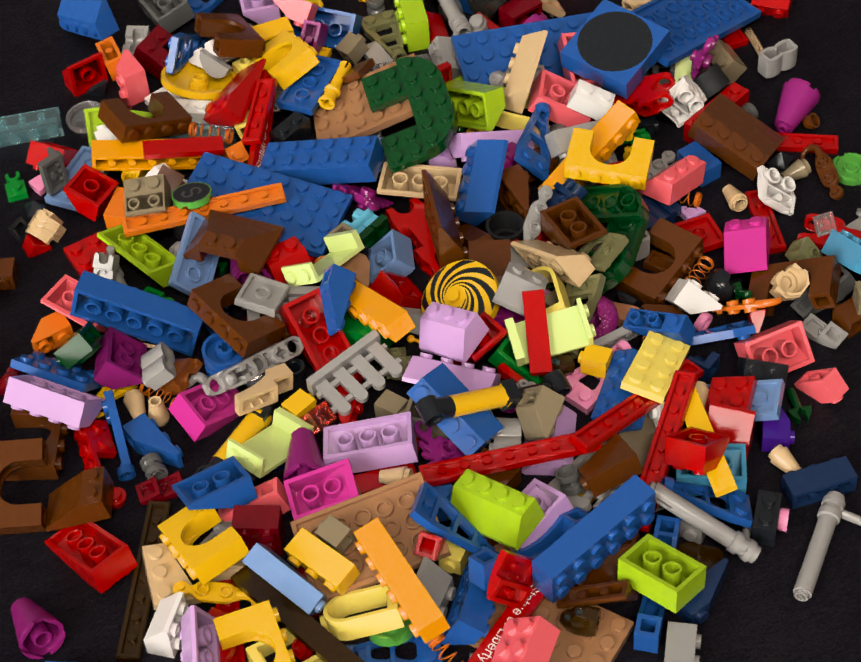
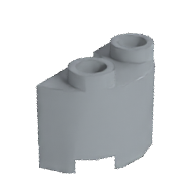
[121,25,150,55]

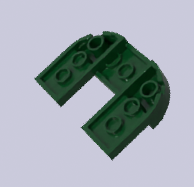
[361,57,458,174]
[545,184,649,294]

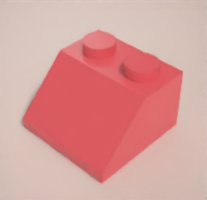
[115,49,150,107]

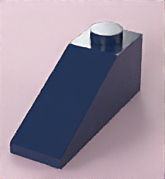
[676,558,729,624]

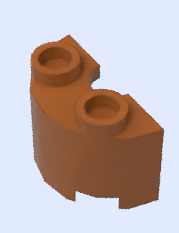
[160,358,203,396]

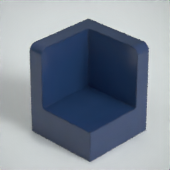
[686,351,720,383]

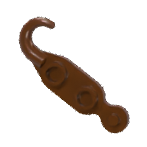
[800,144,844,200]

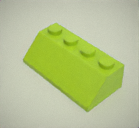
[445,79,506,131]
[97,224,176,288]
[448,469,545,551]

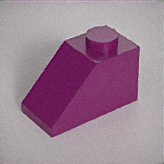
[300,19,329,54]

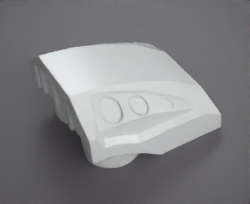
[660,75,707,128]
[757,165,796,216]

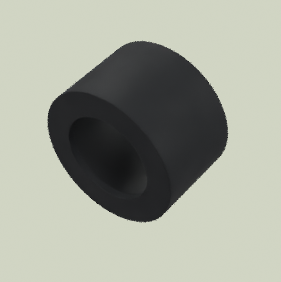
[692,63,731,99]
[486,210,524,242]

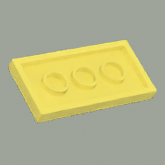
[620,331,690,404]

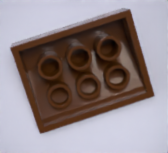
[687,93,785,181]
[421,169,468,269]

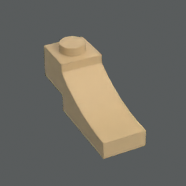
[234,363,293,416]

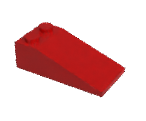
[203,58,267,132]
[278,287,351,372]
[44,522,138,594]

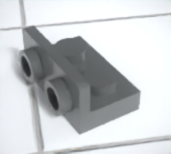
[37,147,69,196]

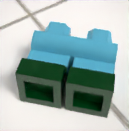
[340,208,389,248]

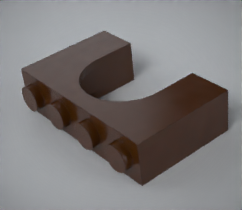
[194,13,265,58]
[98,91,192,143]
[614,217,704,305]
[749,255,841,317]
[187,273,286,358]
[6,409,69,481]
[0,438,47,535]

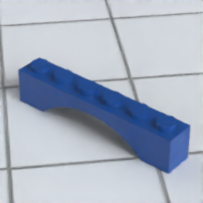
[468,507,588,591]
[633,515,681,654]

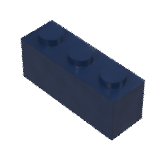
[780,456,858,509]

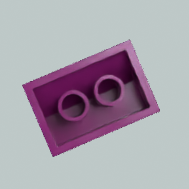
[94,327,147,389]

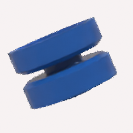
[201,333,249,377]

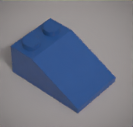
[171,456,258,510]

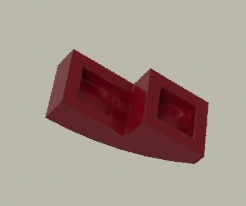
[135,471,184,505]

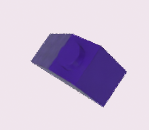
[761,407,795,452]

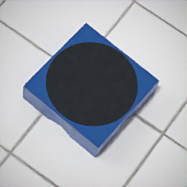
[560,0,670,99]

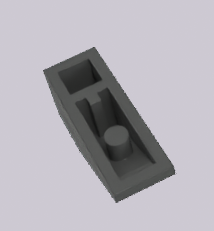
[790,262,856,320]

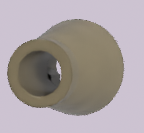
[780,158,811,181]

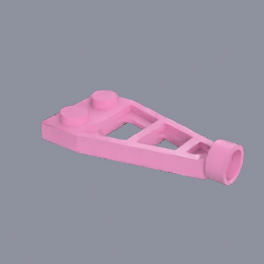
[565,339,632,414]

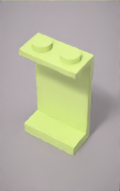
[281,229,365,286]
[504,298,596,367]
[226,407,314,478]

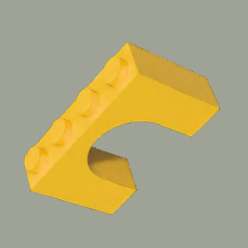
[251,29,320,90]
[564,127,655,191]
[158,507,249,585]
[213,600,296,662]

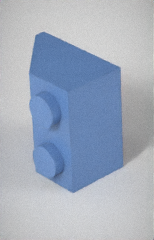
[369,229,415,284]

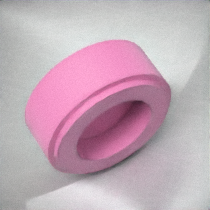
[694,312,713,331]
[777,508,790,532]

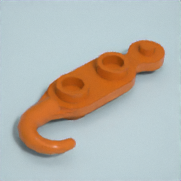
[711,297,782,315]

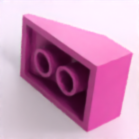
[724,216,771,274]
[168,380,240,442]
[283,458,359,520]

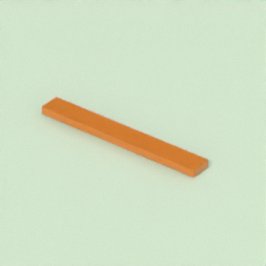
[121,182,286,238]

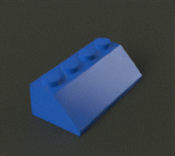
[57,0,119,41]
[284,7,363,49]
[455,140,508,226]
[591,348,647,433]
[407,363,505,456]
[440,546,496,645]

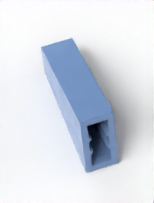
[242,542,328,615]

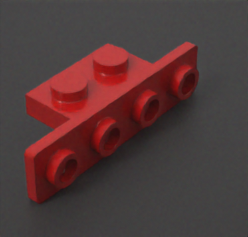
[73,420,117,470]

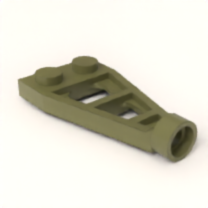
[361,9,408,61]
[555,232,629,272]
[566,273,606,359]

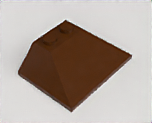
[183,210,285,275]
[557,531,640,609]

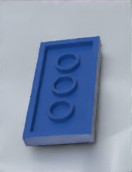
[276,55,342,116]
[10,351,104,393]

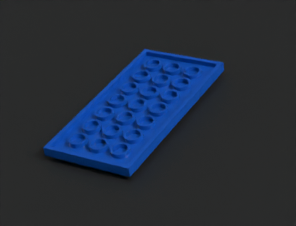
[631,0,762,67]
[451,12,592,92]
[173,152,353,258]

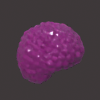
[585,296,619,341]

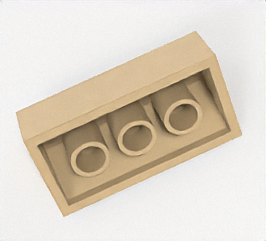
[503,30,548,114]
[376,161,463,201]
[510,240,596,287]

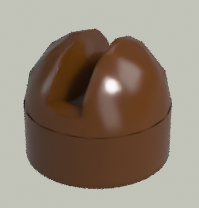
[803,113,820,130]

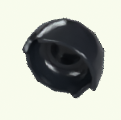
[704,268,735,303]

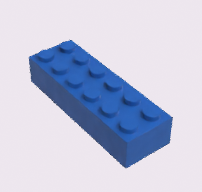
[260,135,384,185]
[70,270,204,357]
[532,474,656,603]

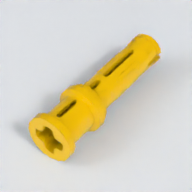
[318,61,352,110]

